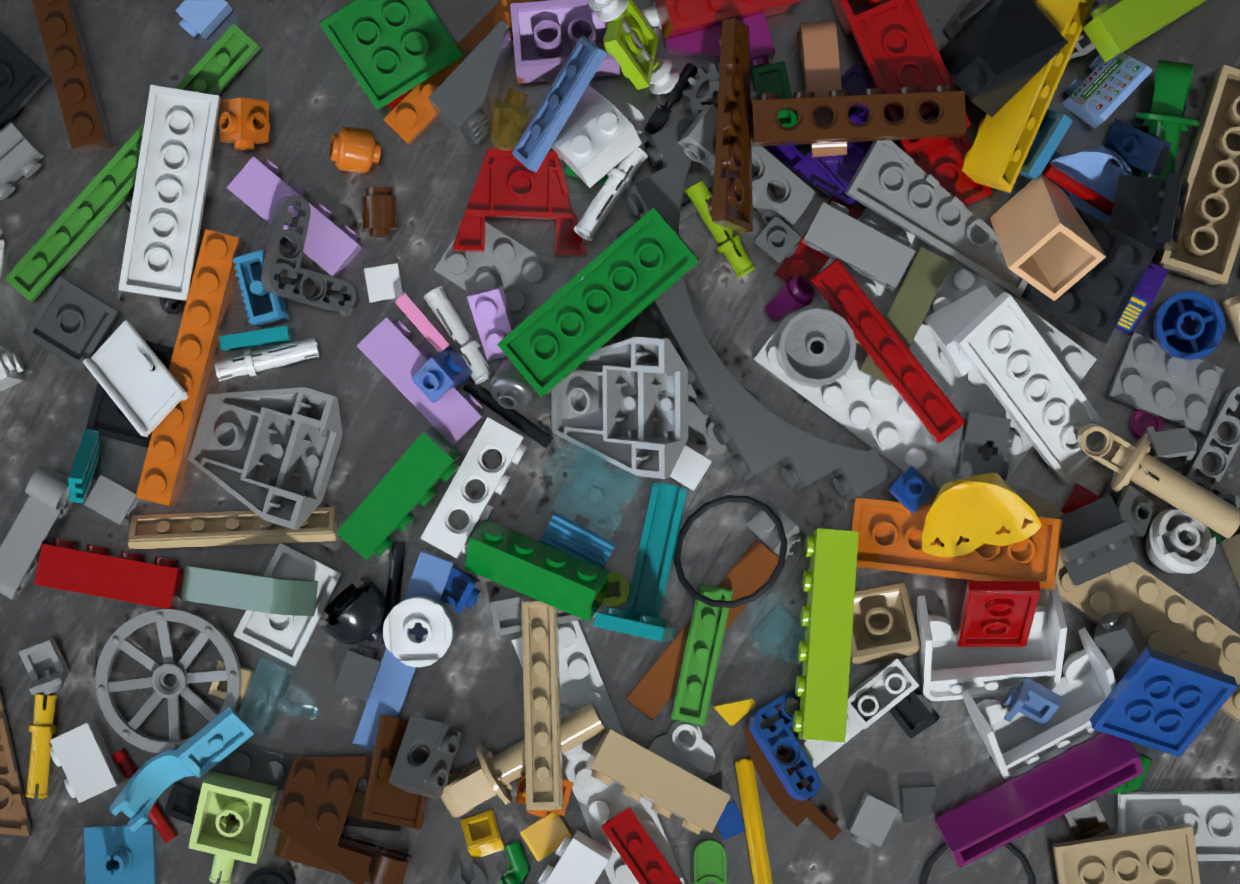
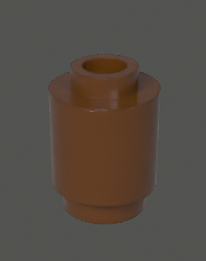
[362,187,397,237]

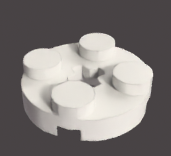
[383,596,454,667]

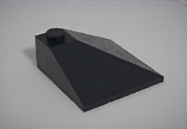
[939,0,1068,117]

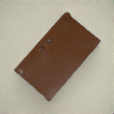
[361,715,427,830]

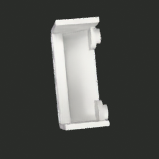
[916,584,1067,701]
[961,627,1117,780]

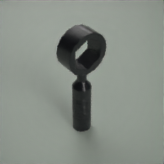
[644,63,698,135]

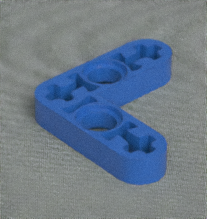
[749,688,821,801]

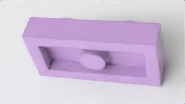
[467,286,515,361]

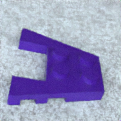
[762,62,894,207]

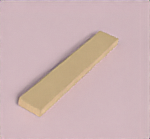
[128,507,338,550]
[522,600,563,811]

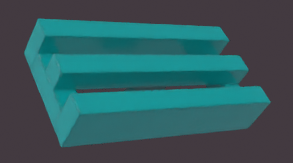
[219,326,293,352]
[68,429,100,503]

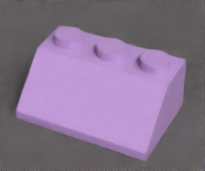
[510,0,620,84]

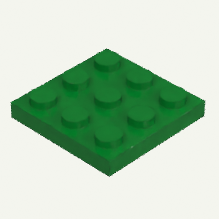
[319,0,464,110]

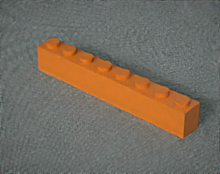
[136,229,245,506]

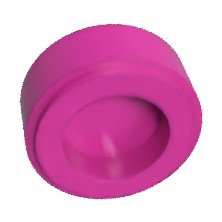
[1128,409,1165,440]

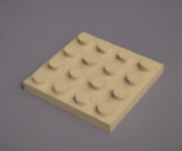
[1052,823,1201,884]

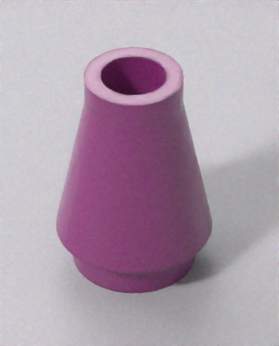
[765,275,815,321]

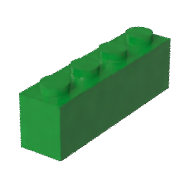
[336,427,462,560]
[464,520,610,622]

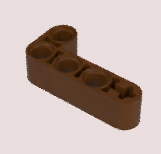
[274,832,413,884]

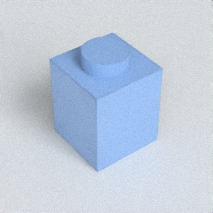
[175,0,233,40]

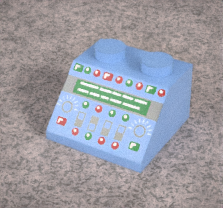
[1062,52,1153,131]

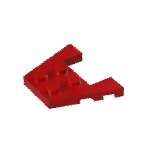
[452,148,587,257]

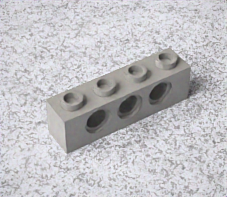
[678,104,817,226]

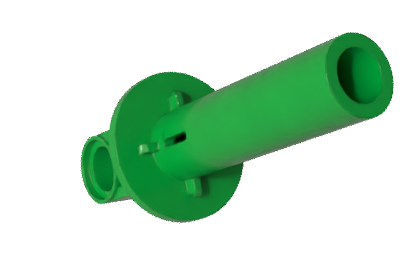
[1133,60,1200,180]

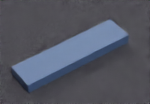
[512,35,607,172]

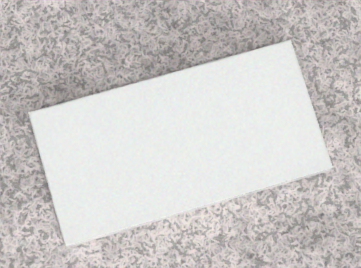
[1116,790,1240,861]

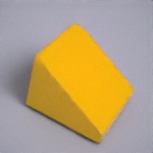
[713,696,756,726]
[460,809,505,859]
[520,812,572,862]

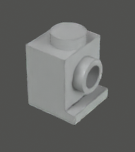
[1143,426,1197,474]

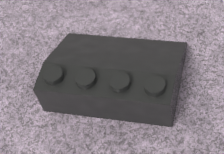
[428,20,514,148]

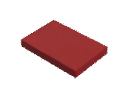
[956,581,1041,647]

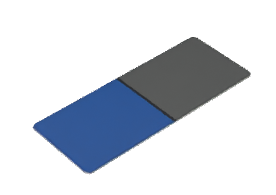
[702,771,745,840]

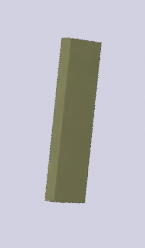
[859,247,952,386]

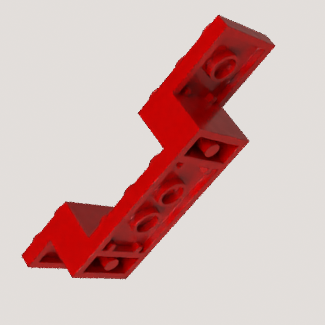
[831,0,993,207]

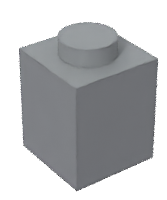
[84,474,141,525]
[847,791,899,848]

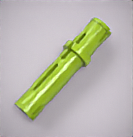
[684,179,756,278]

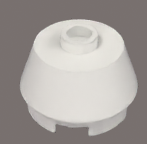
[1145,508,1216,574]

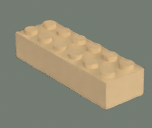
[1153,65,1240,287]

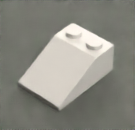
[526,85,642,188]

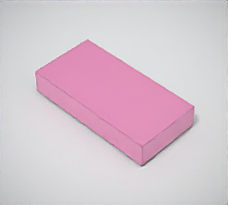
[396,293,452,353]

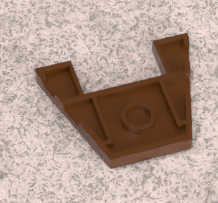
[272,756,382,884]

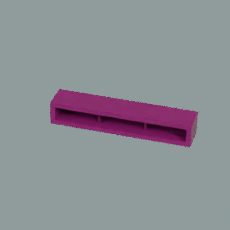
[935,732,1144,868]

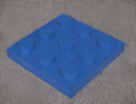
[1090,647,1238,757]

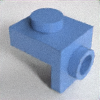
[1003,677,1063,725]

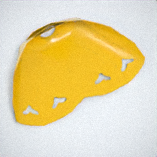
[922,472,1042,557]

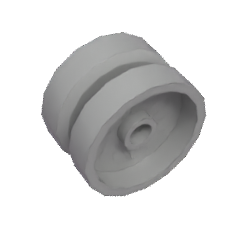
[776,308,856,388]

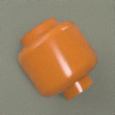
[329,126,381,173]

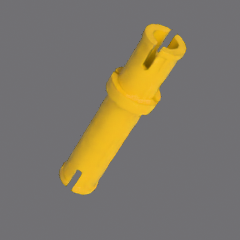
[25,692,57,799]

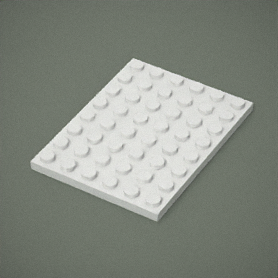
[753,207,1097,496]

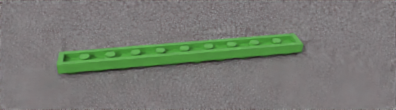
[4,23,261,302]

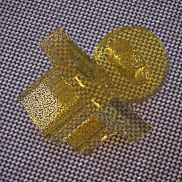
[491,88,530,151]

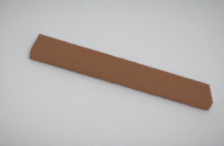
[625,539,779,721]

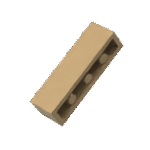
[585,729,731,835]

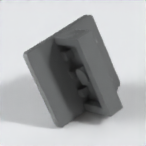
[1055,496,1138,586]

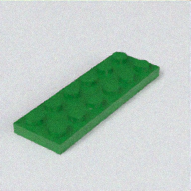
[497,207,701,398]

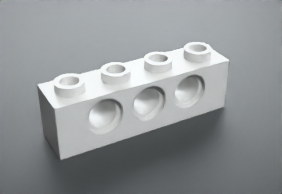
[421,417,527,558]

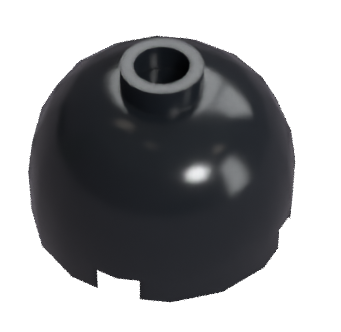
[319,577,388,645]

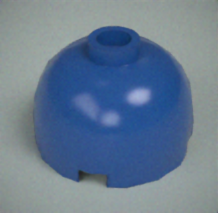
[1153,291,1226,361]

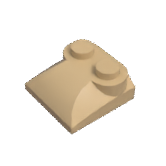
[851,582,921,665]

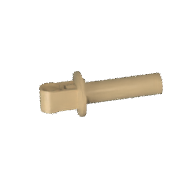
[1077,423,1240,539]
[441,702,607,818]

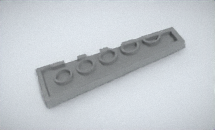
[845,140,1028,297]

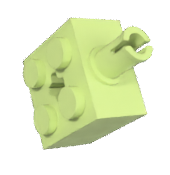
[188,771,278,884]

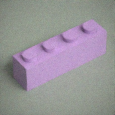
[227,156,362,278]
[357,317,484,446]

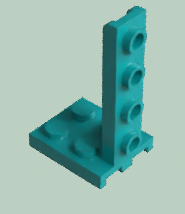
[593,481,689,642]

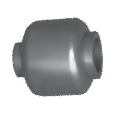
[490,359,535,409]

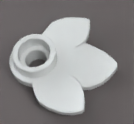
[648,720,715,774]

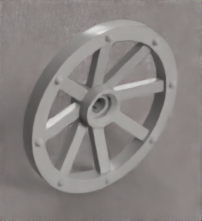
[95,608,242,754]

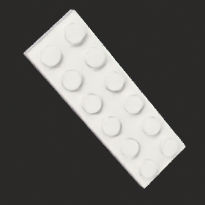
[118,85,221,301]
[953,292,1109,486]

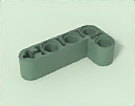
[180,565,318,616]

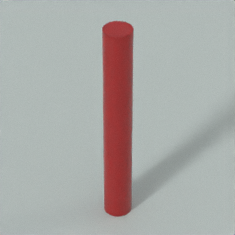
[1042,163,1114,217]
[111,748,177,843]

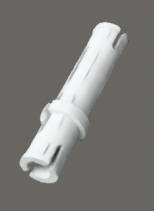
[573,147,648,241]
[423,286,494,385]
[214,336,320,382]

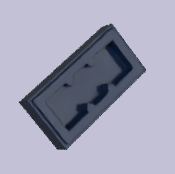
[1104,119,1172,176]

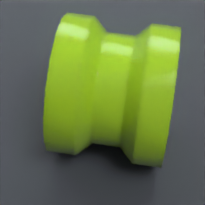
[603,571,630,607]

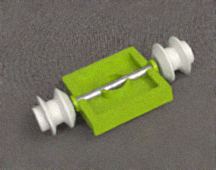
[589,0,679,94]

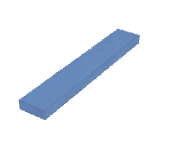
[352,550,454,752]

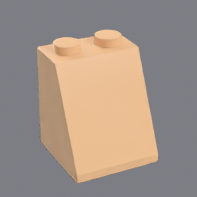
[990,174,1106,301]

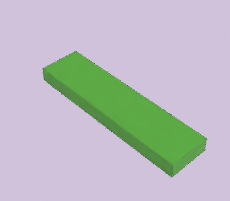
[671,583,733,726]

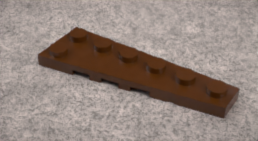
[708,18,753,233]

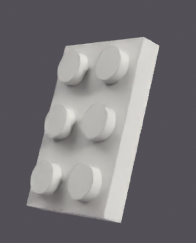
[233,543,343,666]

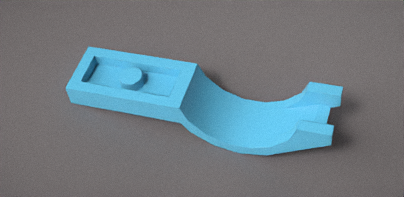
[109,706,254,832]

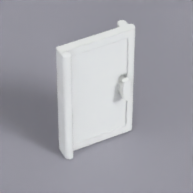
[83,320,188,437]

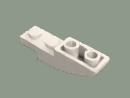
[796,658,919,768]

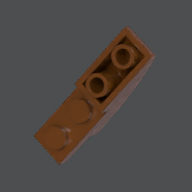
[743,723,841,841]

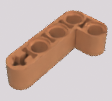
[797,20,847,158]

